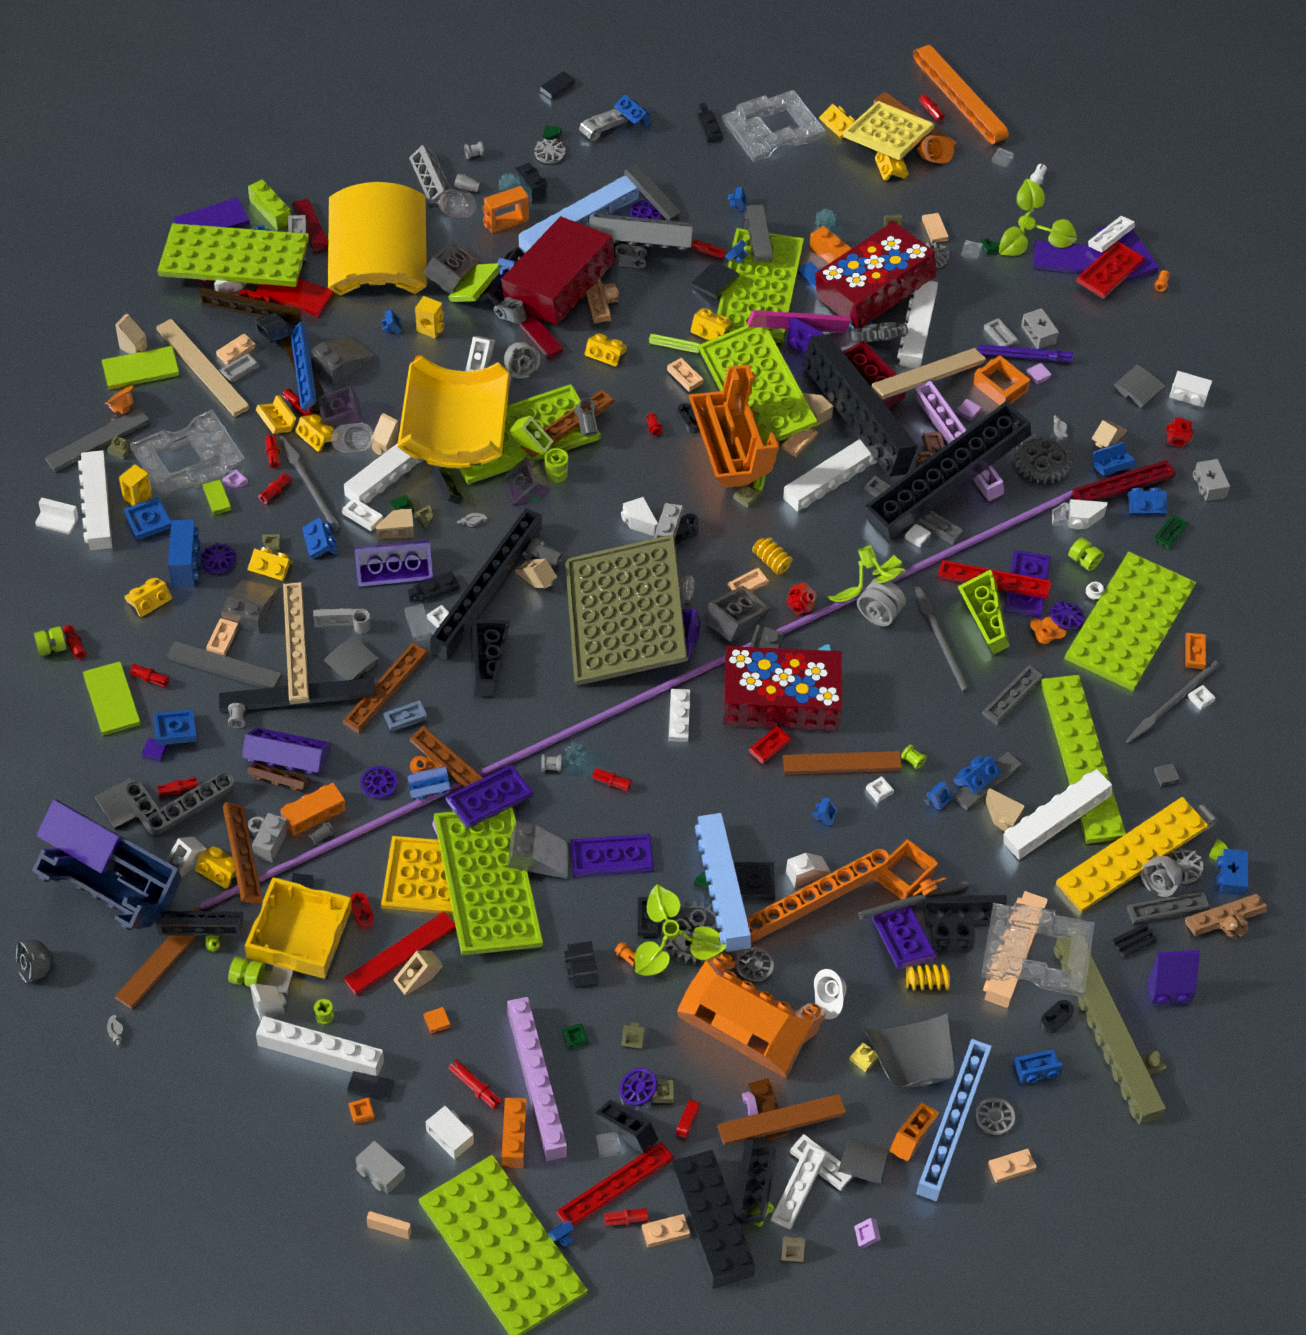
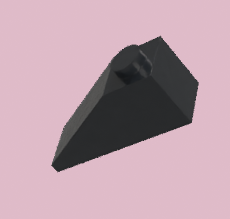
[595,1099,659,1154]

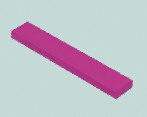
[747,310,851,333]

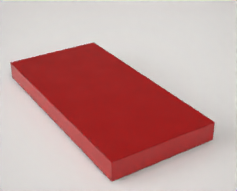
[1076,241,1145,299]
[255,278,334,318]

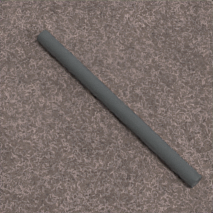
[859,881,968,920]

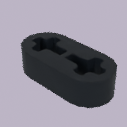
[677,403,700,434]
[1040,1000,1074,1033]

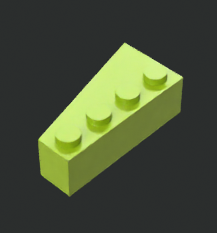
[958,570,1010,655]

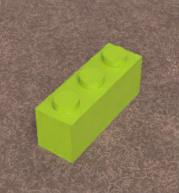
[248,179,291,231]

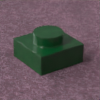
[390,495,415,513]

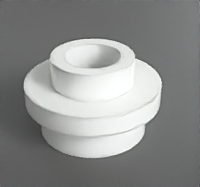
[1086,581,1105,599]

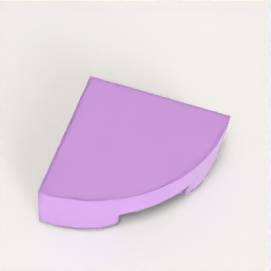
[222,469,249,488]
[742,1092,758,1116]

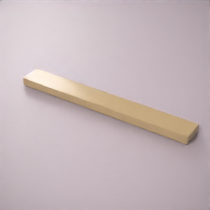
[156,319,249,417]
[871,348,986,399]
[283,582,309,704]

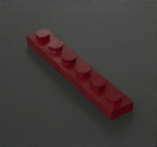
[1071,460,1176,502]

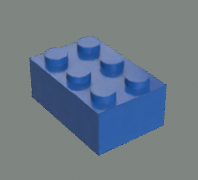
[168,520,201,588]

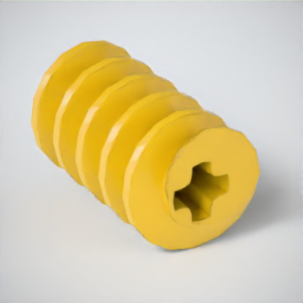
[752,537,793,576]
[906,964,950,990]

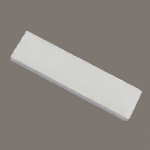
[771,1143,827,1231]

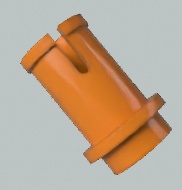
[1154,270,1170,292]
[615,942,635,967]

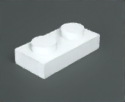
[342,498,383,531]

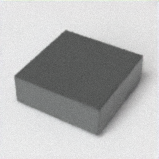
[1154,763,1180,787]

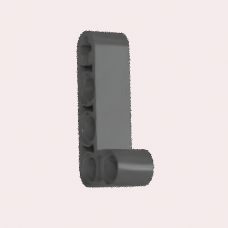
[744,205,772,263]

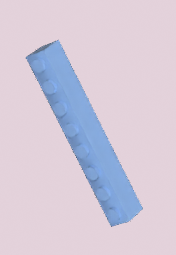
[519,175,639,252]
[695,813,751,952]
[916,1039,991,1202]

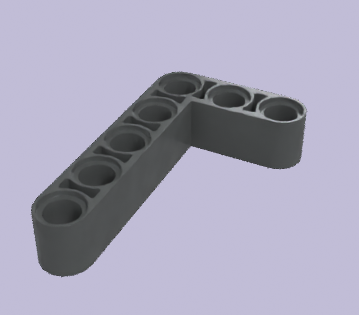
[125,772,234,836]

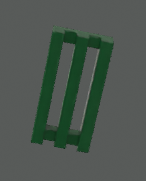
[1153,514,1188,550]

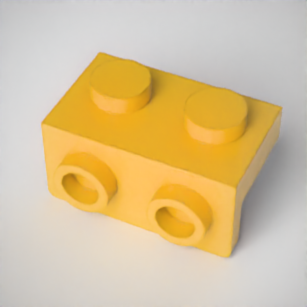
[819,104,855,140]
[875,152,909,181]
[690,308,732,341]
[585,334,628,366]
[256,395,296,434]
[295,414,339,451]
[248,547,294,581]
[124,578,172,617]
[195,846,236,889]

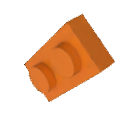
[1185,633,1206,669]

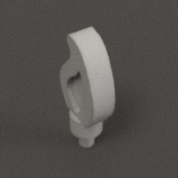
[1053,415,1068,440]
[457,513,487,527]
[107,1015,124,1046]

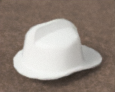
[814,969,847,1019]

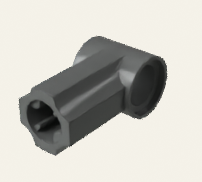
[574,398,598,437]
[523,538,563,568]

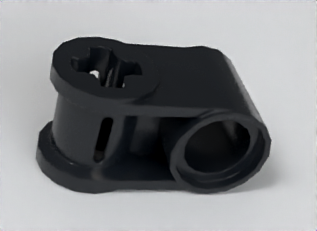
[675,513,699,545]

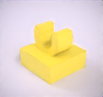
[849,1042,878,1072]

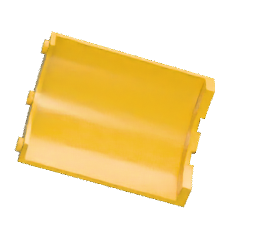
[328,182,427,296]
[397,355,510,468]

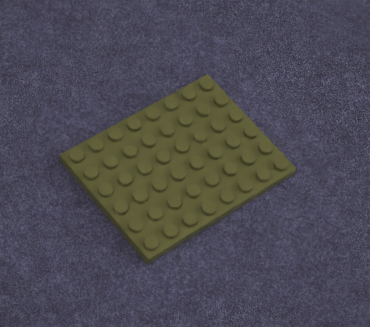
[565,534,688,685]

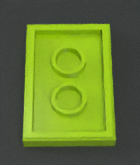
[448,263,502,302]

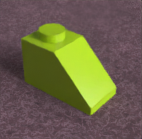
[509,415,554,454]

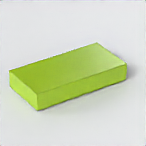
[202,480,231,515]

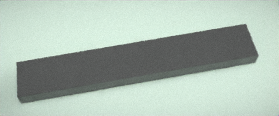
[45,408,150,472]
[864,476,964,545]
[167,641,282,688]

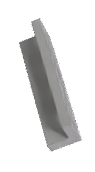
[409,145,455,205]

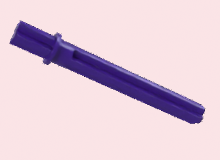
[978,344,1073,363]

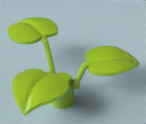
[999,179,1077,256]
[827,545,906,602]
[635,884,726,976]

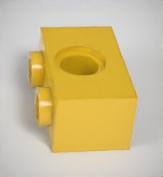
[415,296,445,338]

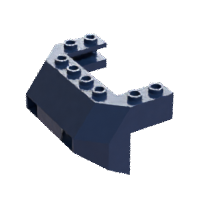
[32,813,182,930]

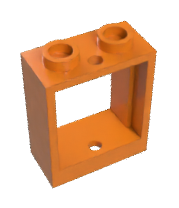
[482,186,529,233]
[973,355,1030,406]
[874,839,938,900]

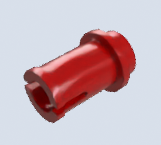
[646,413,663,436]

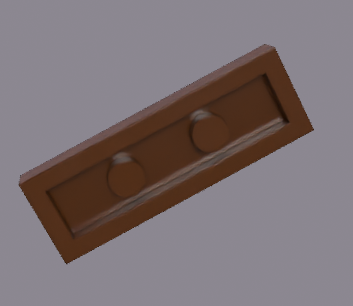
[247,763,310,791]
[748,1078,788,1143]

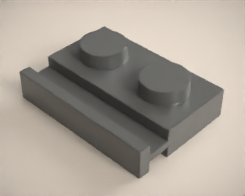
[750,624,783,648]

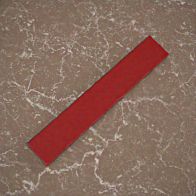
[938,560,1052,599]
[344,912,456,995]
[556,1141,674,1227]

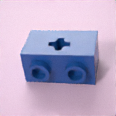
[1217,849,1248,896]

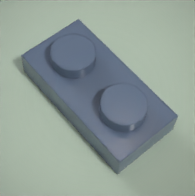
[384,700,427,732]

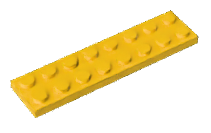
[1056,797,1208,913]

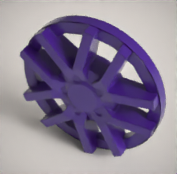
[630,200,661,220]
[201,543,237,574]
[1050,600,1085,630]
[360,766,398,799]
[620,1068,658,1106]

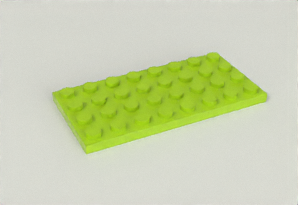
[157,223,309,287]
[717,228,804,343]
[698,325,818,446]
[459,384,601,484]
[1064,551,1196,691]
[434,807,543,955]
[419,1155,588,1335]

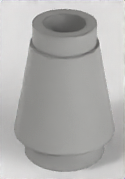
[454,173,480,192]

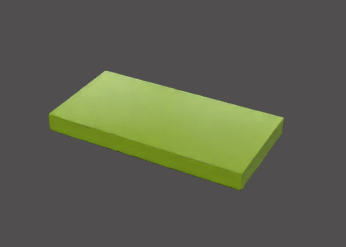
[102,346,180,390]
[83,661,141,736]

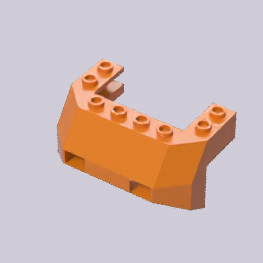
[688,365,779,488]
[677,953,826,1079]

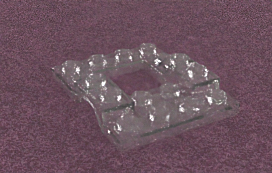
[722,90,826,162]
[130,410,245,498]
[981,903,1095,997]

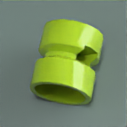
[545,448,568,483]
[1068,537,1104,572]
[34,626,67,657]
[228,956,265,987]

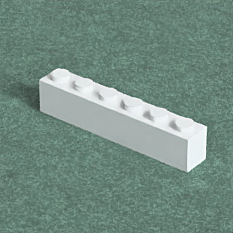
[897,281,938,369]
[783,439,877,512]
[344,443,423,504]
[78,450,113,551]
[1003,769,1112,860]
[256,1016,384,1076]

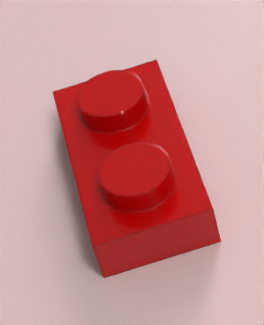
[749,726,791,764]

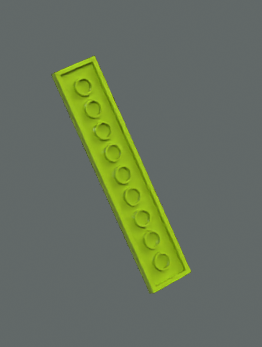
[1041,675,1126,844]

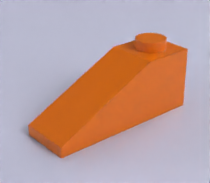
[890,1102,940,1161]

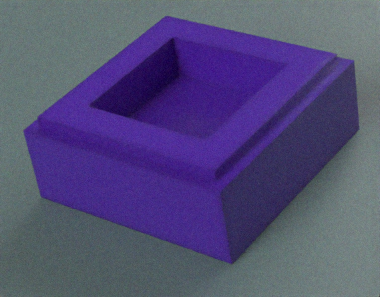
[141,738,168,762]

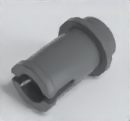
[308,822,335,846]

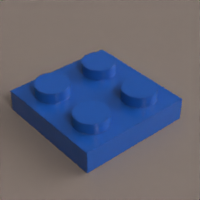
[123,497,171,540]
[153,709,197,745]

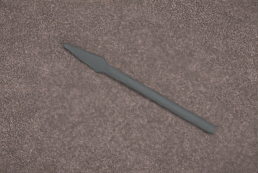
[280,436,341,532]
[914,582,969,693]
[1126,660,1220,743]

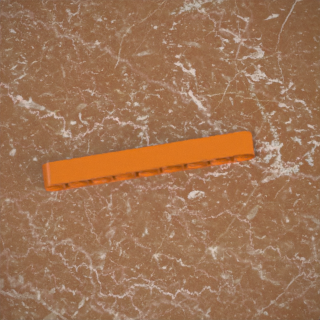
[913,45,1009,144]
[747,849,889,944]

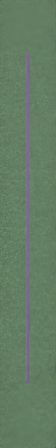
[198,490,1073,911]

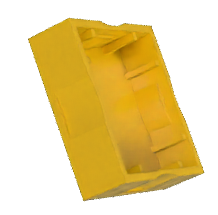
[245,877,352,979]

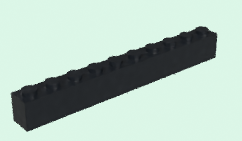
[430,508,542,660]

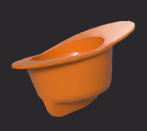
[917,135,954,164]
[104,386,134,415]

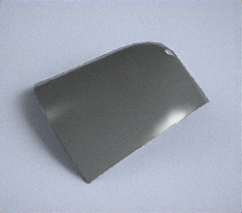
[864,1014,954,1088]

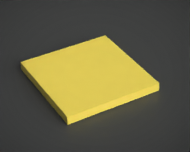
[843,101,934,160]

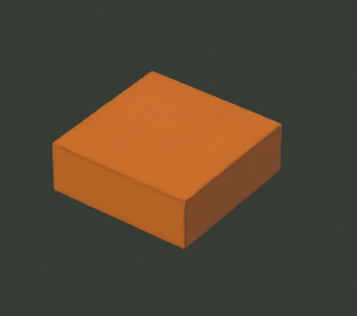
[424,1007,451,1034]
[348,1097,375,1125]

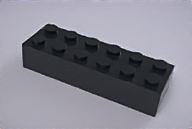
[671,1150,755,1289]

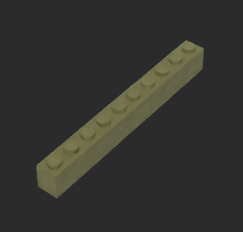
[1054,932,1166,1125]

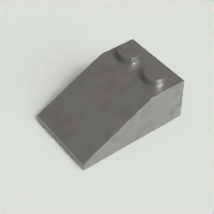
[423,241,479,294]
[310,336,374,385]
[221,579,278,633]
[702,586,771,642]
[508,821,570,879]

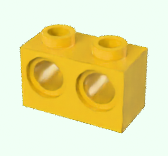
[119,464,152,506]

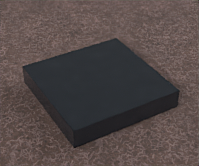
[691,261,740,299]
[734,862,776,901]

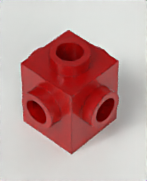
[1166,417,1194,448]
[786,582,817,615]

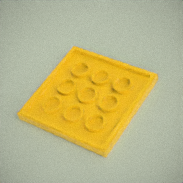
[381,836,453,915]

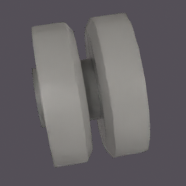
[857,578,906,626]

